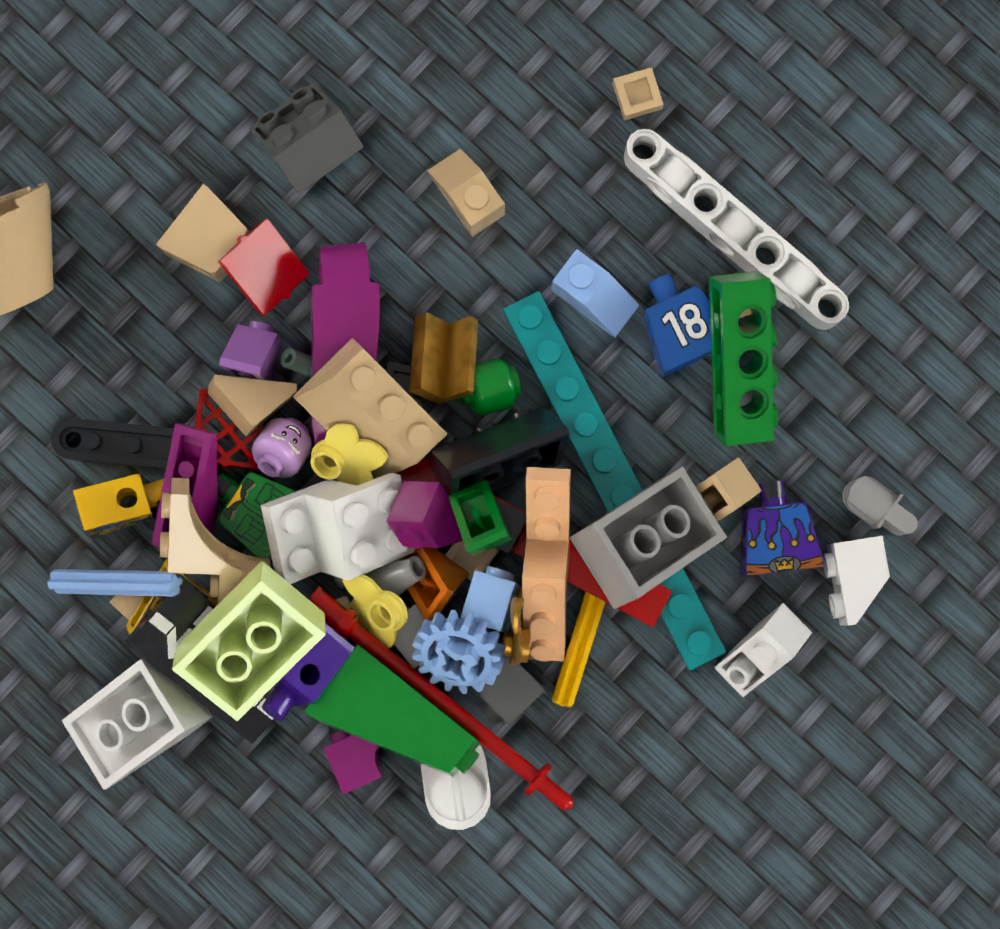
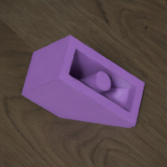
[219,321,283,381]

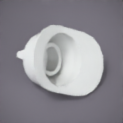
[421,744,491,830]

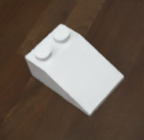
[62,658,213,790]

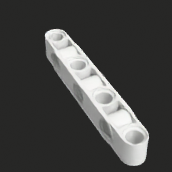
[624,129,849,330]

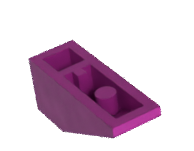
[151,423,218,547]

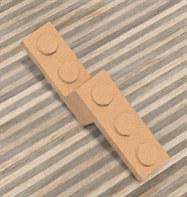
[522,467,571,662]

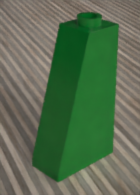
[304,645,480,777]

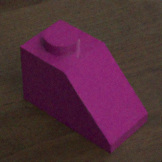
[386,481,463,549]

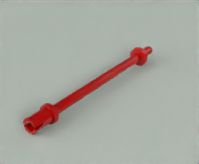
[309,587,574,810]

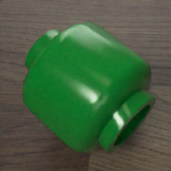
[460,358,521,415]

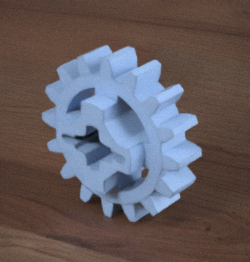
[412,610,505,694]

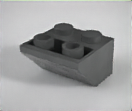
[249,82,364,194]

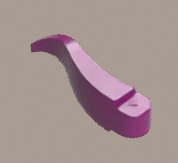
[310,242,380,481]

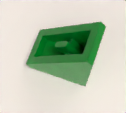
[448,479,512,556]

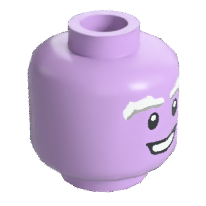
[251,418,313,478]

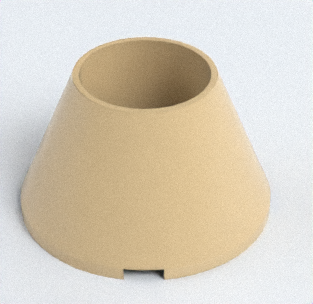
[0,182,54,316]

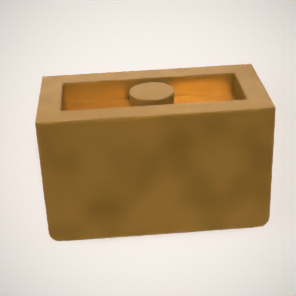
[409,312,478,404]

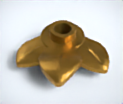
[502,586,531,666]

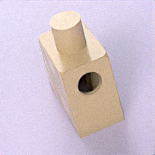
[156,184,250,282]

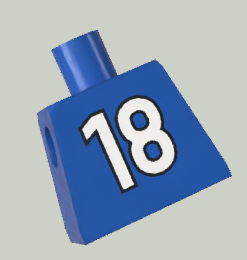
[643,273,711,378]

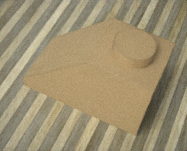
[427,149,505,237]
[695,457,762,522]

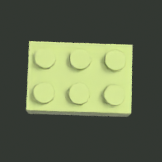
[172,561,326,721]

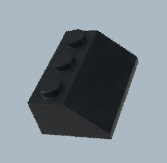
[429,407,570,496]

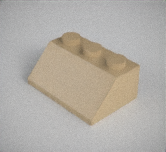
[293,338,447,478]

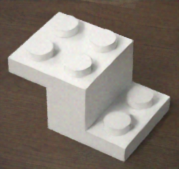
[260,473,415,584]

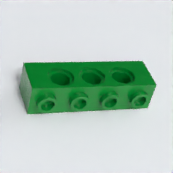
[709,271,779,446]

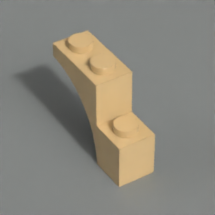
[160,478,271,604]

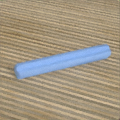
[47,569,183,597]

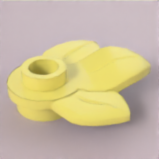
[310,423,388,486]
[342,574,408,649]

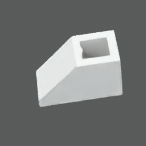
[822,536,890,626]
[714,603,812,697]

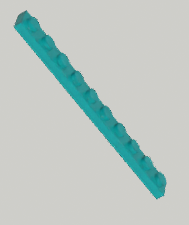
[503,291,726,671]

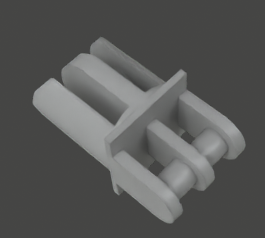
[842,476,918,536]

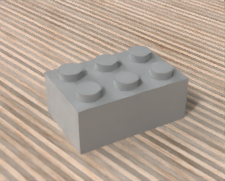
[569,466,727,609]

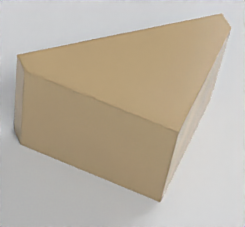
[208,375,297,436]

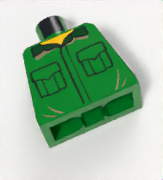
[217,471,296,565]

